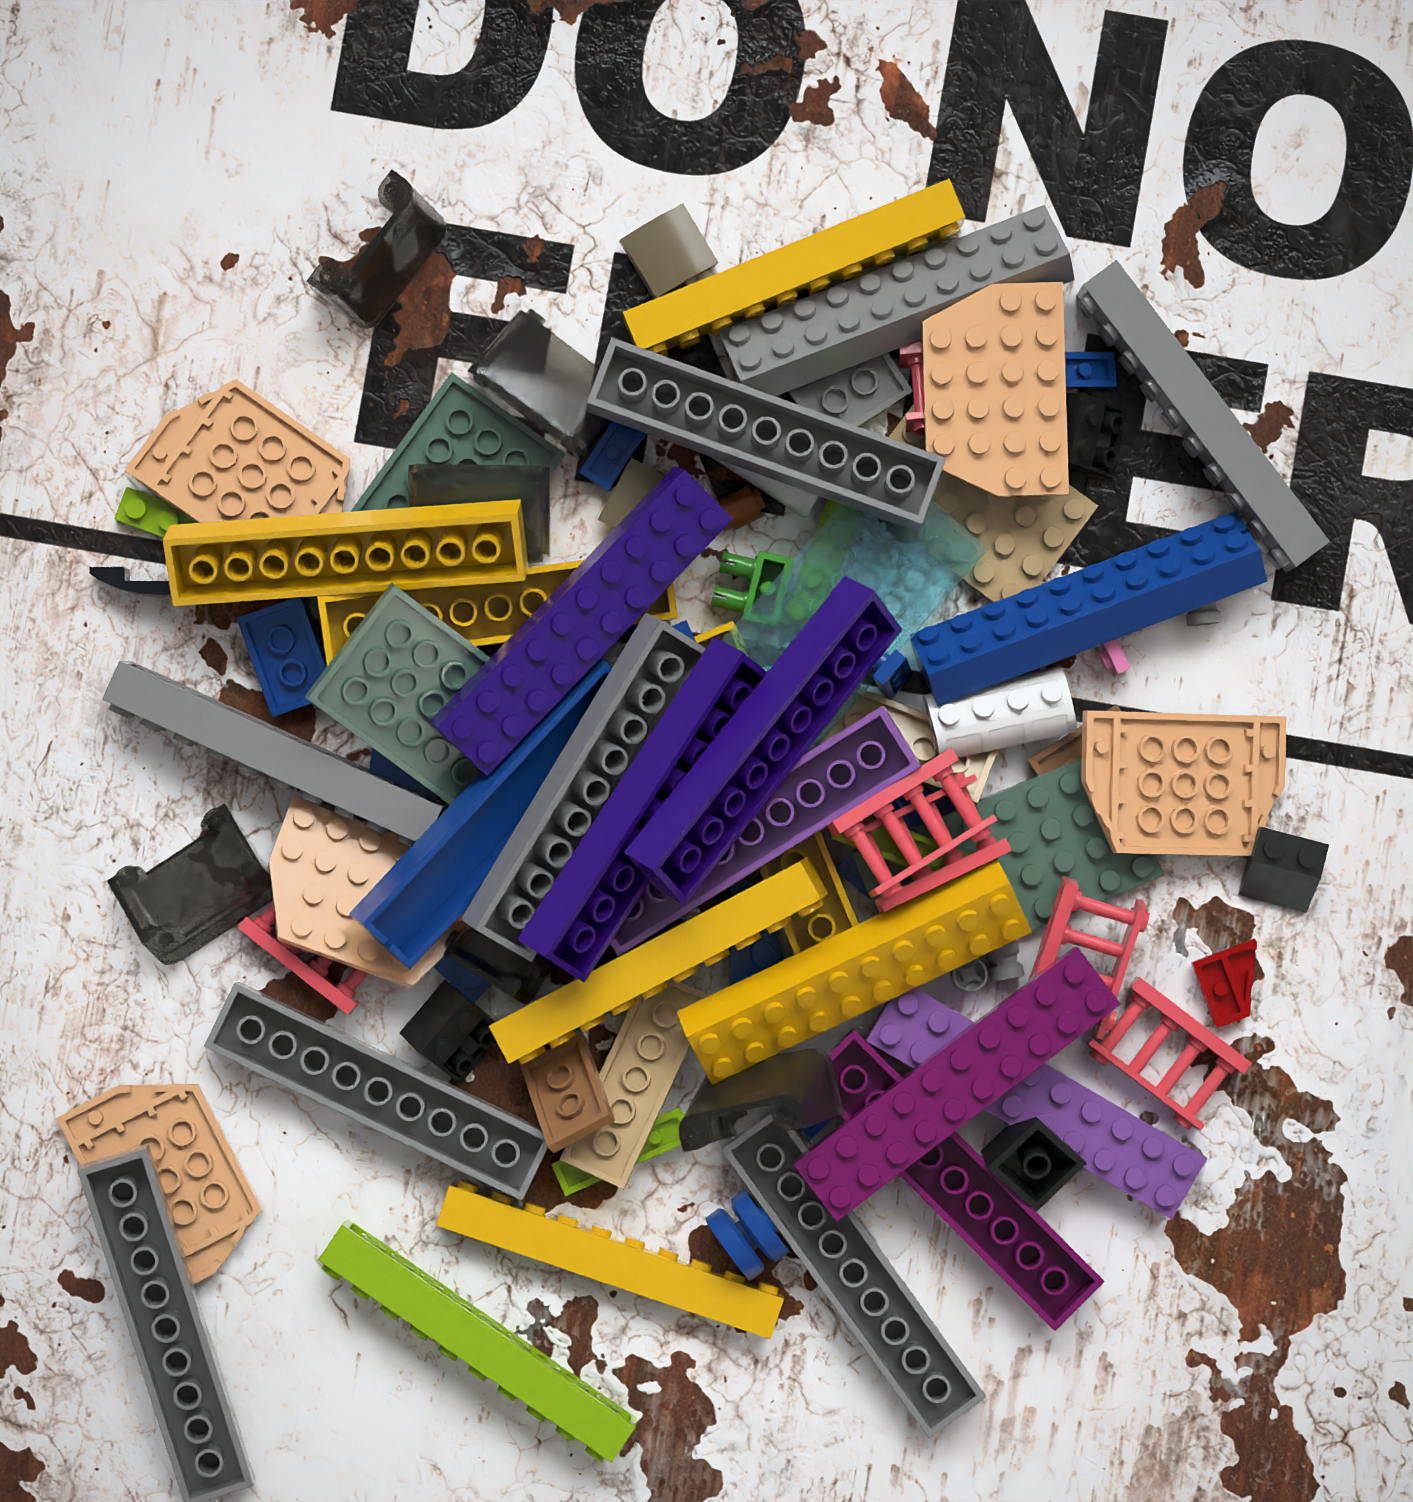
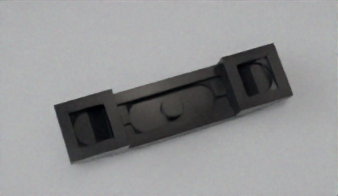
[89,567,171,597]

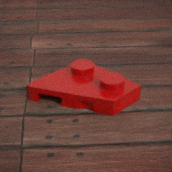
[1191,938,1257,1028]

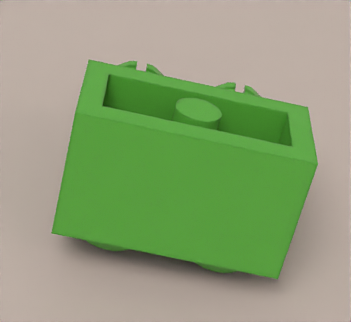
[711,550,795,631]

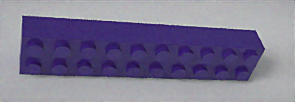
[430,466,733,776]
[624,576,903,905]
[518,637,766,982]

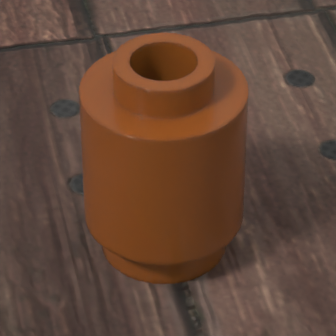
[718,485,766,532]

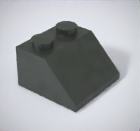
[1238,827,1329,913]
[981,1117,1087,1212]

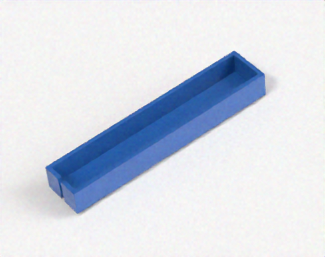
[909,511,1267,706]
[349,659,612,969]

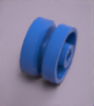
[705,1189,790,1281]

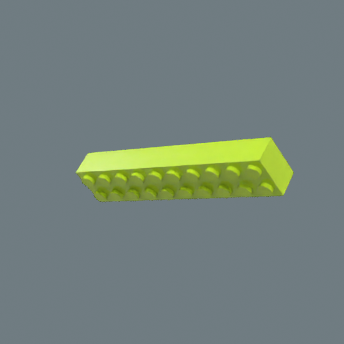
[318,1219,637,1463]

